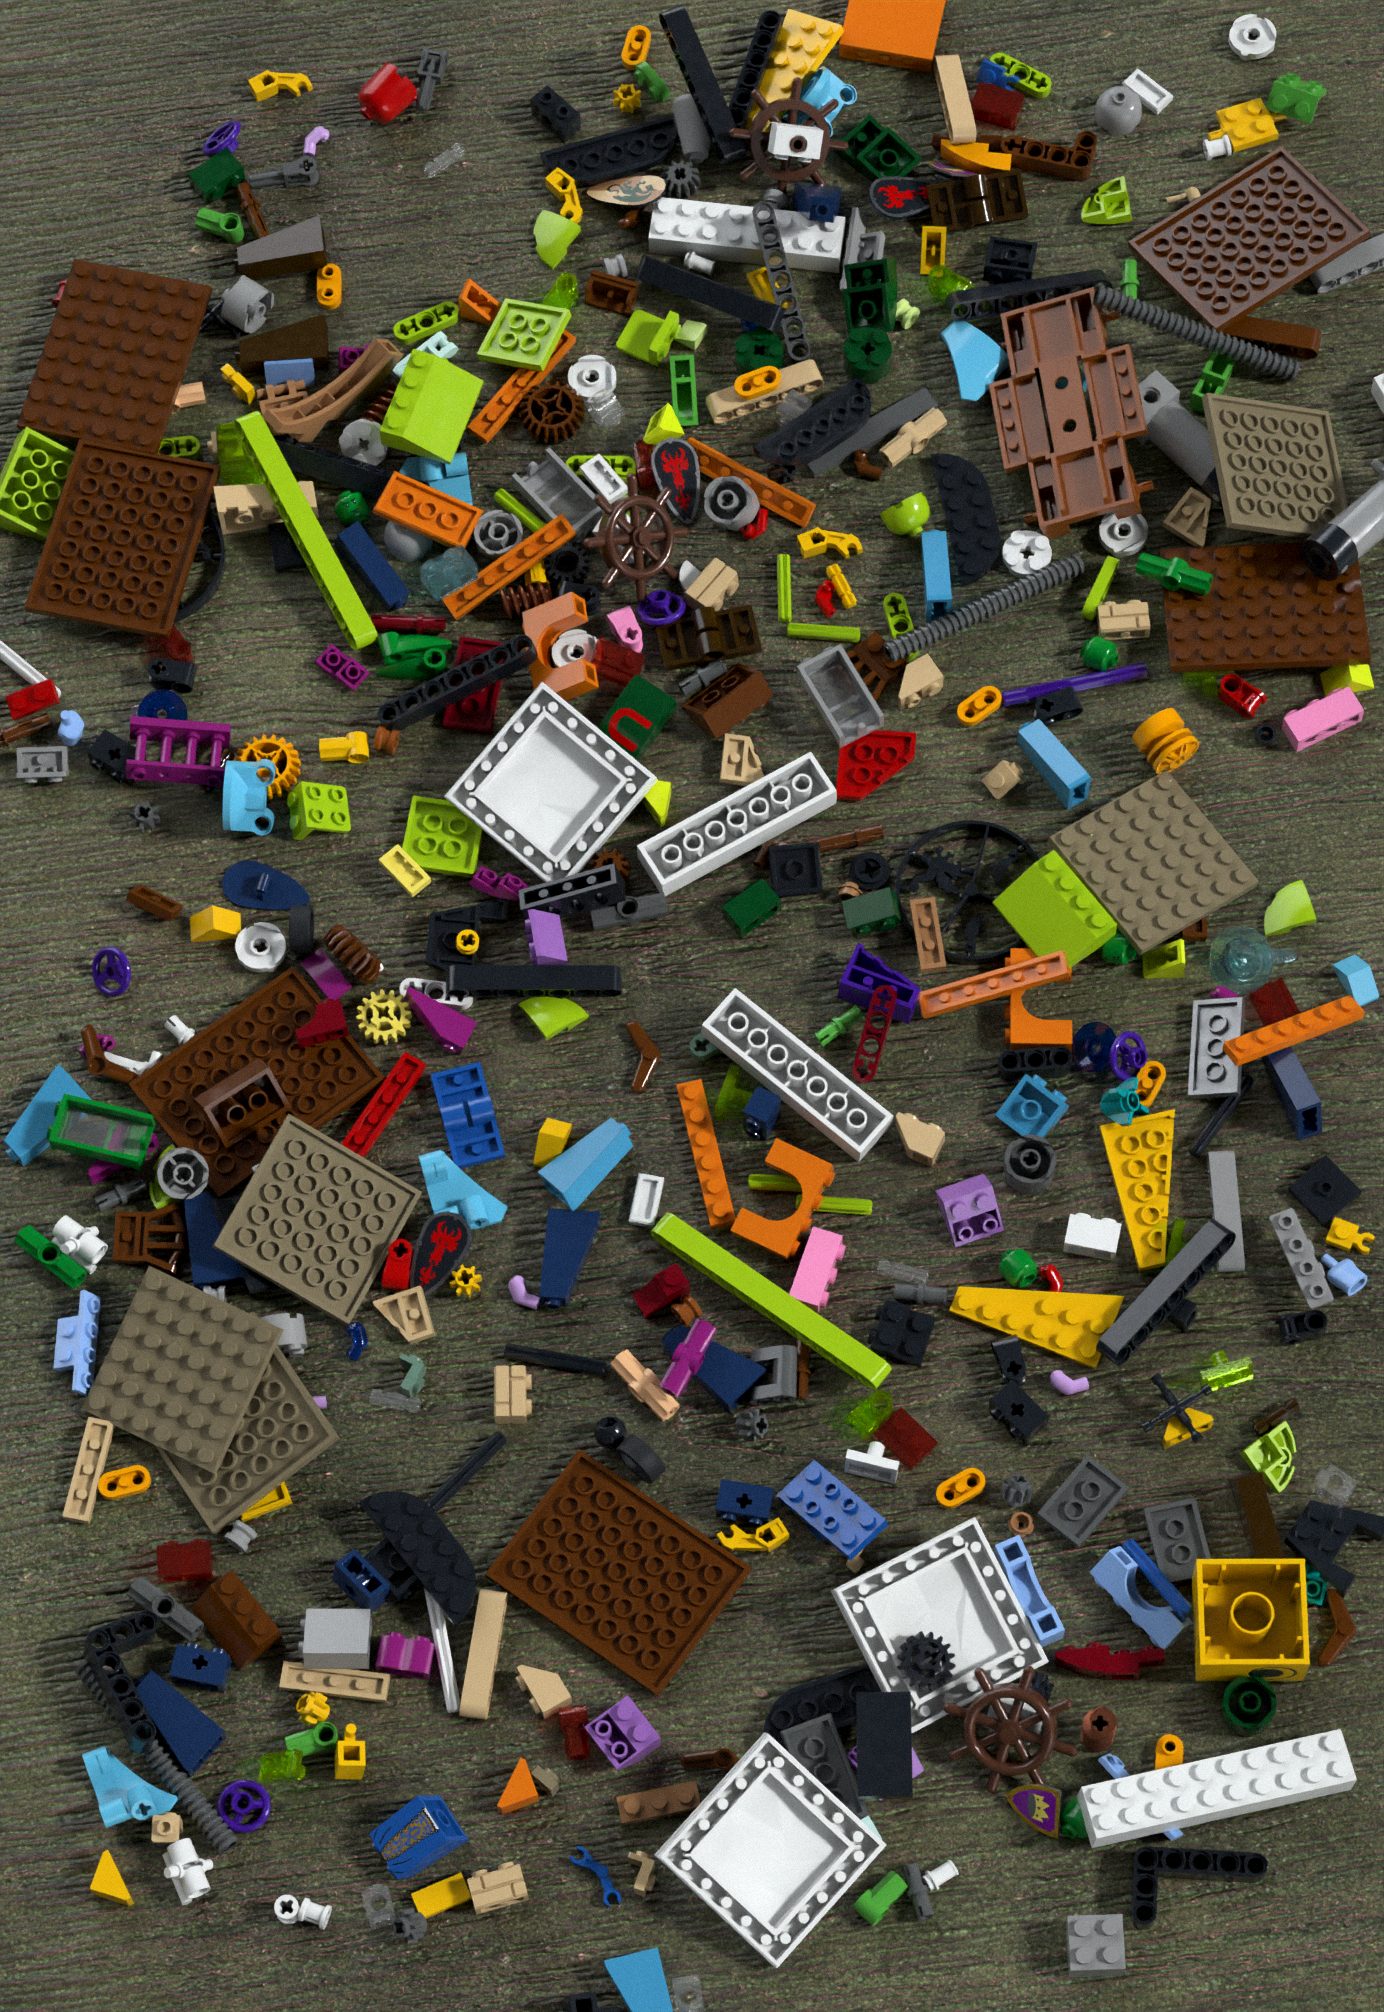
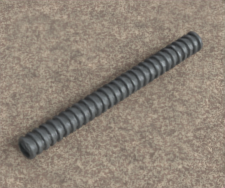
[1093,284,1300,382]
[883,553,1084,663]
[75,1659,238,1854]

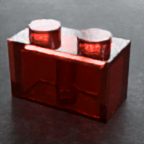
[971,82,1025,131]
[157,1539,214,1584]

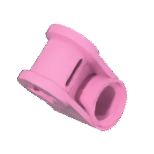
[606,606,643,656]

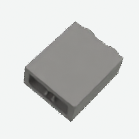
[298,1608,372,1669]

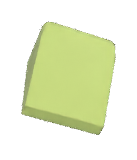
[674,320,707,350]

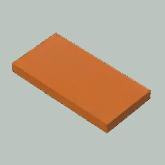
[373,471,484,553]

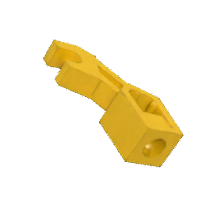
[248,70,313,102]
[545,167,583,224]
[797,527,863,559]
[717,1517,789,1553]

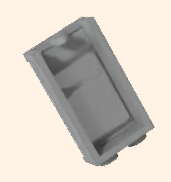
[512,447,604,544]
[797,644,884,748]

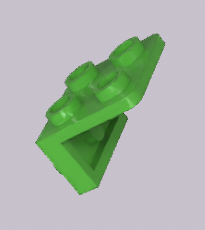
[1266,73,1327,124]

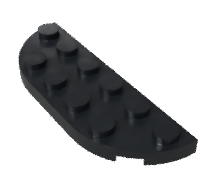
[540,114,678,186]
[753,377,871,465]
[930,453,1000,587]
[359,1491,476,1627]
[763,1665,882,1749]

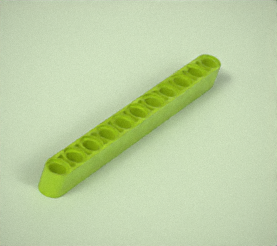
[234,411,378,651]
[650,1212,892,1390]

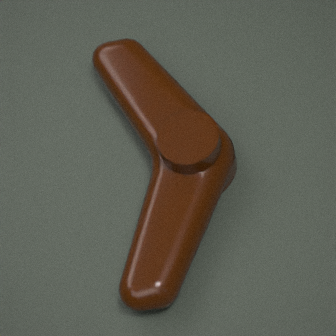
[618,206,647,230]
[626,1021,661,1092]
[81,1024,138,1085]
[1318,1588,1356,1666]
[681,1748,739,1773]

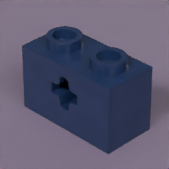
[743,1086,781,1141]
[715,1479,774,1527]
[332,1549,390,1613]
[169,1643,232,1692]

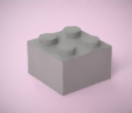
[1066,1914,1126,1977]

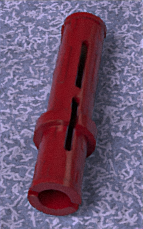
[371,614,446,634]

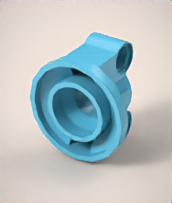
[782,66,857,137]
[222,759,276,836]

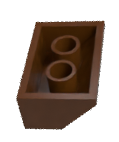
[681,663,774,739]
[194,1058,291,1149]
[192,1569,283,1671]

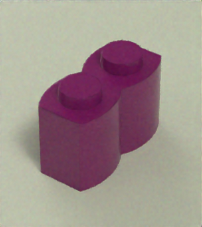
[376,1632,435,1679]

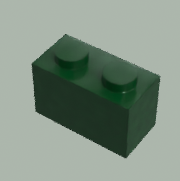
[188,148,245,205]
[722,878,781,938]
[842,887,903,937]

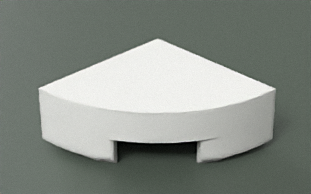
[679,560,701,592]

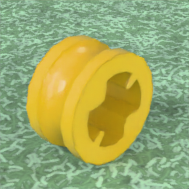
[456,930,479,955]

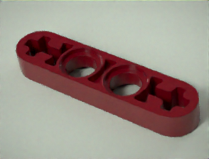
[852,985,897,1082]

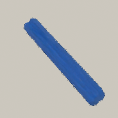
[1122,1539,1193,1619]

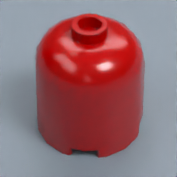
[358,62,418,124]

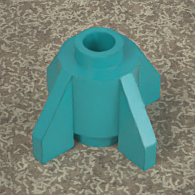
[1100,1077,1149,1127]

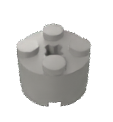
[220,275,274,334]
[704,476,760,531]
[260,1313,308,1357]

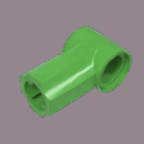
[195,208,245,244]
[285,1722,341,1761]
[853,1870,908,1926]

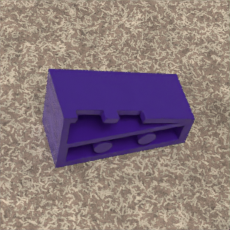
[838,942,921,1024]

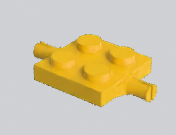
[1208,98,1287,153]

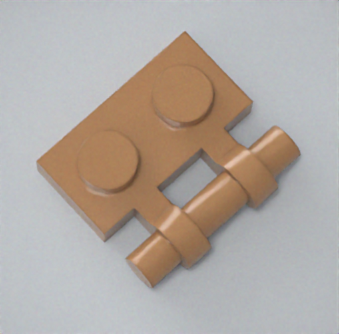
[256,379,308,426]

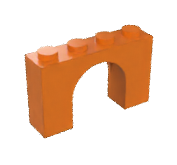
[522,592,599,701]
[1005,948,1072,1051]
[730,1138,835,1261]

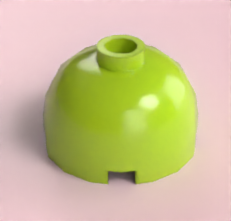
[880,492,930,537]

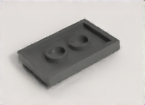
[1037,1454,1129,1549]
[1143,1498,1211,1584]

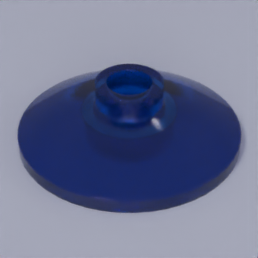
[137,690,188,721]
[1071,1022,1116,1072]

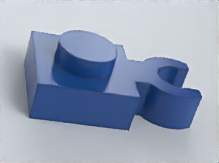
[975,59,1020,95]

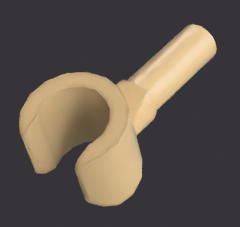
[1166,187,1201,203]
[846,1550,865,1573]

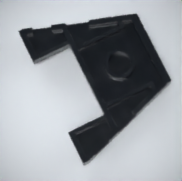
[425,899,508,973]
[1284,1500,1384,1598]

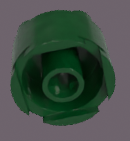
[735,326,783,376]
[843,327,892,384]
[1220,1676,1277,1737]

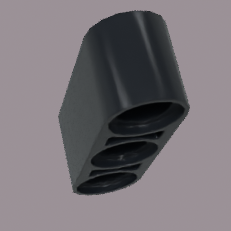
[997,1046,1072,1081]

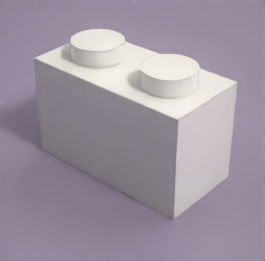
[1063,1213,1121,1261]

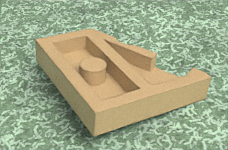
[1162,487,1211,548]
[719,733,765,786]
[373,1286,435,1344]

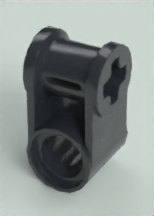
[554,581,601,616]
[148,658,197,693]
[1033,687,1083,726]
[1275,1310,1327,1346]
[991,1334,1026,1387]

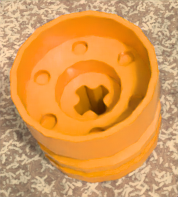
[1132,708,1199,774]

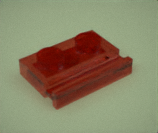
[591,637,646,687]
[1247,977,1300,1027]
[874,1407,938,1471]

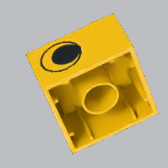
[1192,1559,1310,1681]

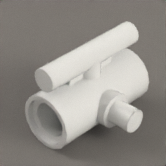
[51,1215,108,1274]
[162,1838,213,1905]

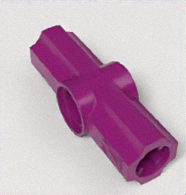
[659,1319,717,1398]

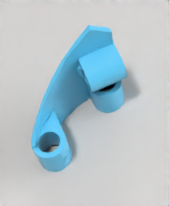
[940,320,1010,402]
[399,452,473,506]
[418,1150,508,1229]
[82,1746,178,1828]

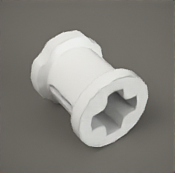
[1203,135,1232,161]
[274,1895,300,1924]
[298,1898,332,1930]

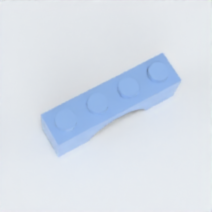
[994,1535,1065,1647]
[1090,1546,1193,1649]

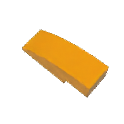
[940,139,1012,175]

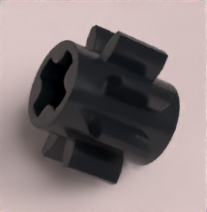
[766,463,796,485]
[1030,1670,1054,1702]

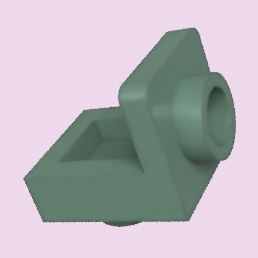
[399,1354,426,1399]

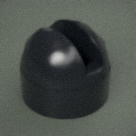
[1254,724,1276,745]

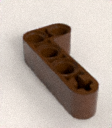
[1000,131,1097,182]

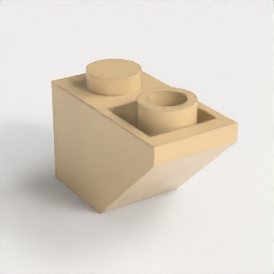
[898,653,943,710]
[895,1112,945,1167]
[515,1665,572,1719]

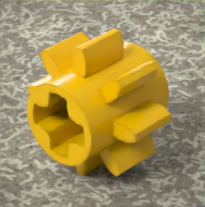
[613,84,641,114]
[449,1264,482,1298]
[296,1691,330,1726]

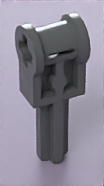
[415,46,449,112]
[249,156,319,188]

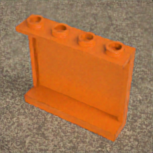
[839,0,947,72]

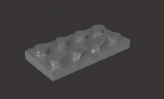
[1188,997,1245,1099]

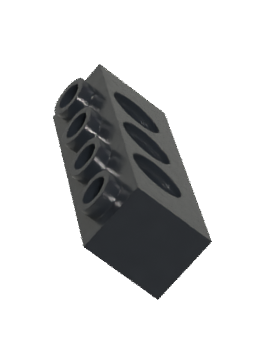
[519,863,626,920]

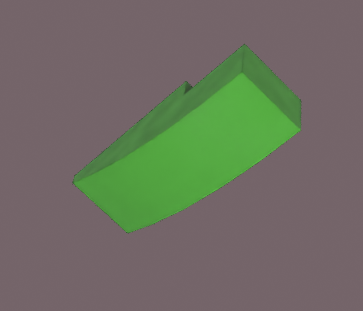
[1189,351,1238,413]
[670,354,698,427]

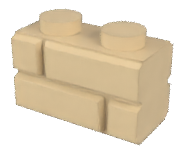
[684,557,739,611]
[1097,600,1150,640]
[494,1365,532,1424]
[467,1862,529,1915]

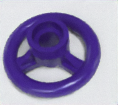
[203,120,241,156]
[637,590,686,626]
[92,946,131,997]
[1109,1031,1147,1082]
[217,1780,271,1833]

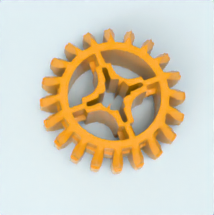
[234,734,301,800]

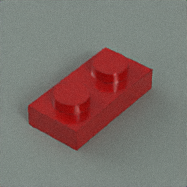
[5,679,60,721]

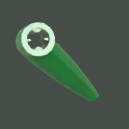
[377,632,452,664]
[376,648,447,680]

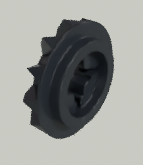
[849,852,890,891]

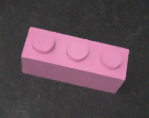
[1281,686,1364,752]
[789,1227,846,1314]

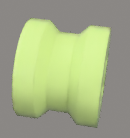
[895,299,920,329]

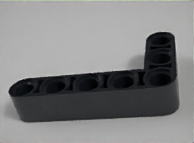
[83,1610,159,1753]
[1130,1846,1268,1931]

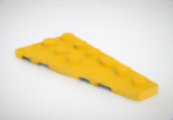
[745,9,844,132]
[1099,1109,1175,1272]
[949,1286,1125,1370]

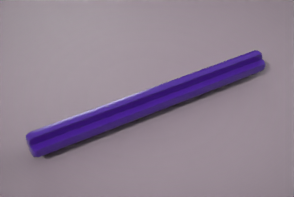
[1001,663,1147,706]

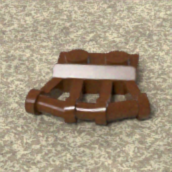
[830,631,909,703]
[112,1203,188,1276]

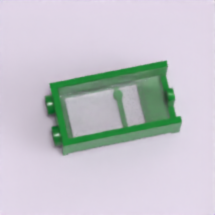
[47,1094,156,1171]

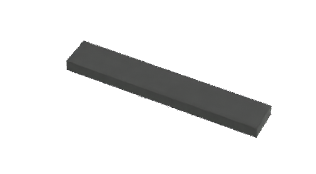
[805,388,938,478]

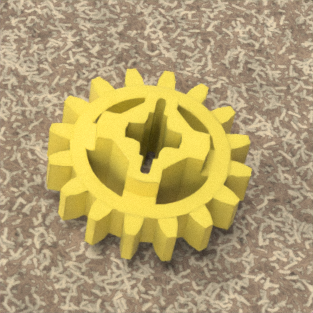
[356,989,412,1045]

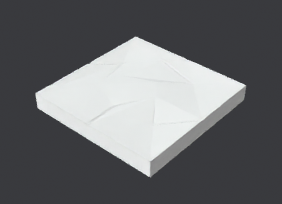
[444,682,658,883]
[831,1517,1049,1733]
[655,1732,886,1968]

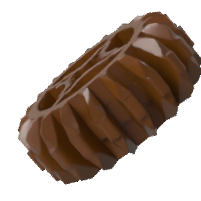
[519,381,585,444]
[323,924,384,984]

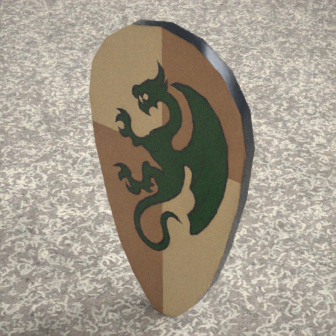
[587,175,667,211]

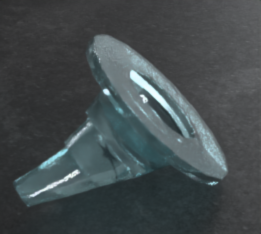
[1209,926,1297,995]

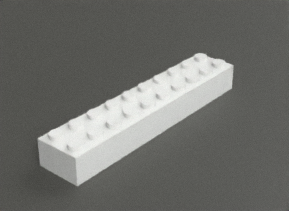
[1077,1729,1357,1848]

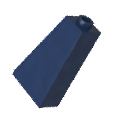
[792,182,842,223]
[334,521,410,612]
[1261,1046,1322,1141]
[184,1192,246,1291]
[539,1208,601,1309]
[662,1325,766,1414]
[135,1670,226,1778]

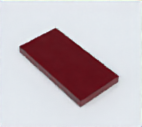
[442,636,506,735]

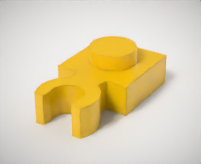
[220,363,256,404]
[1325,1217,1375,1255]

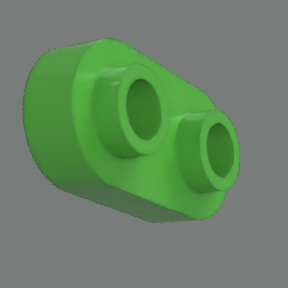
[634,61,670,103]

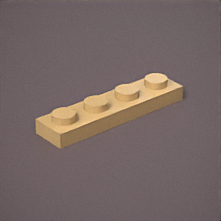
[62,1417,115,1524]
[279,1661,390,1703]

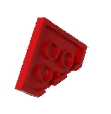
[836,730,916,801]

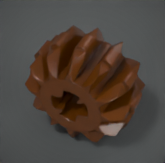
[588,848,631,885]

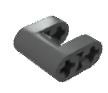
[750,1345,797,1406]

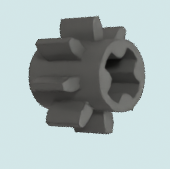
[129,801,161,834]
[735,1408,768,1442]
[1000,1474,1033,1507]
[393,1908,427,1944]

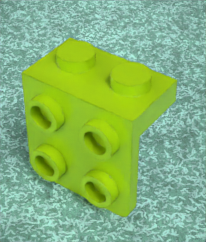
[616,309,681,367]
[287,781,351,840]

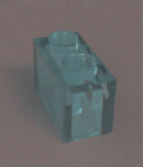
[420,544,478,601]

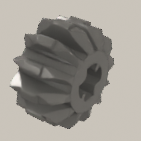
[660,159,701,200]

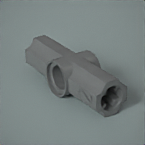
[590,892,669,931]
[127,1576,204,1642]

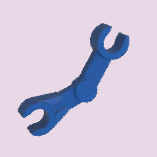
[570,1846,621,1908]

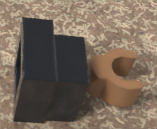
[1167,1298,1198,1333]

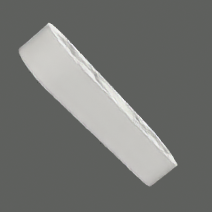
[399,978,473,1010]

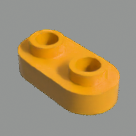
[621,25,651,70]
[317,263,342,310]
[734,366,781,400]
[957,686,1002,727]
[1135,1061,1166,1108]
[98,1465,151,1500]
[936,1468,985,1509]
[1155,1734,1183,1770]

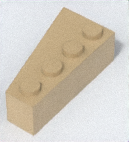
[213,481,319,535]

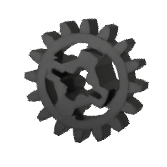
[896,1631,956,1691]

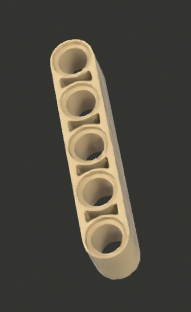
[933,54,976,144]
[705,360,824,424]
[459,1589,508,1720]

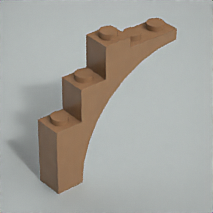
[262,338,403,442]

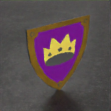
[928,161,978,183]
[1005,1784,1064,1839]

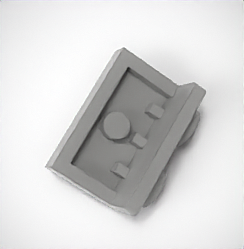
[16,746,69,783]

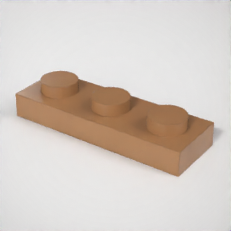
[909,897,946,973]
[616,1781,701,1826]

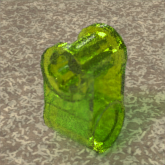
[928,265,975,308]
[541,273,578,310]
[844,1390,893,1440]

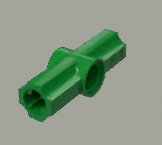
[1136,552,1213,595]
[14,1225,88,1290]

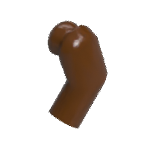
[852,449,883,480]
[753,841,787,870]

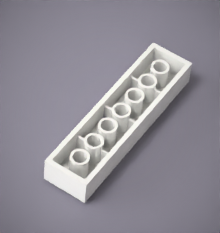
[648,197,845,273]
[637,752,837,896]
[701,988,893,1162]

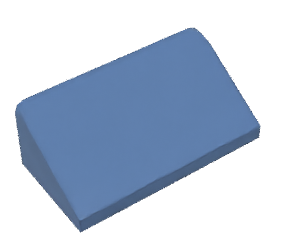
[264,358,315,387]

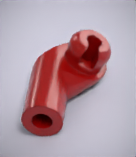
[741,508,768,540]
[814,580,836,618]
[1039,1264,1063,1292]

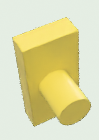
[379,844,431,898]

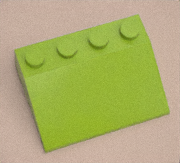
[379,349,484,465]
[0,427,75,542]
[992,850,1117,969]

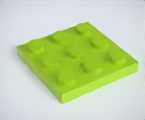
[477,298,572,372]
[402,796,483,878]

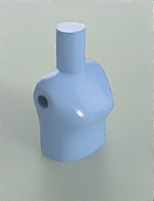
[58,710,84,746]
[1321,1254,1367,1296]

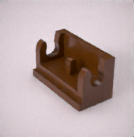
[584,270,638,317]

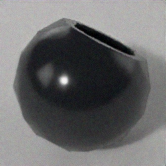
[594,1416,627,1449]

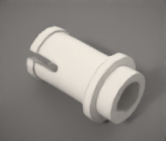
[683,252,715,276]
[164,1015,196,1046]
[922,1860,959,1891]

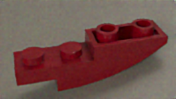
[1054,1642,1165,1681]

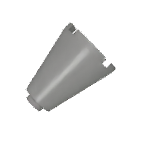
[672,94,711,163]

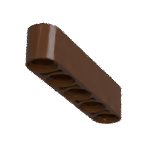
[1202,316,1322,359]

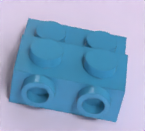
[995,1074,1070,1138]

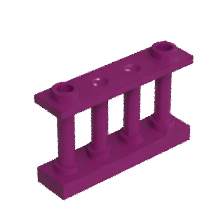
[126,716,231,787]

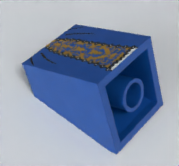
[369,1795,468,1879]

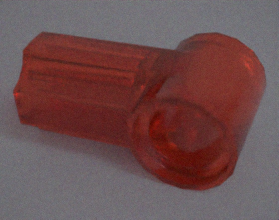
[632,439,657,489]
[156,624,195,664]
[559,1704,590,1761]

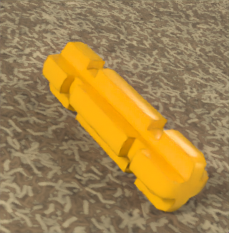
[826,564,857,609]

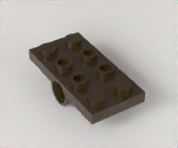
[926,169,1029,232]
[655,605,762,671]

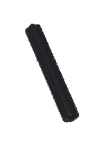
[1188,1073,1254,1158]
[504,1343,607,1376]
[426,1431,507,1513]

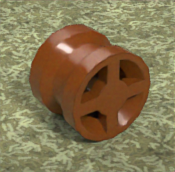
[373,726,400,755]
[670,1294,703,1327]

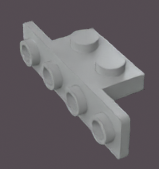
[839,207,886,293]
[1269,1208,1334,1310]

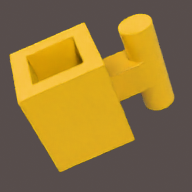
[334,1724,366,1780]

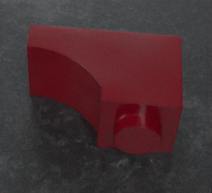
[295,999,349,1049]
[632,1263,690,1319]

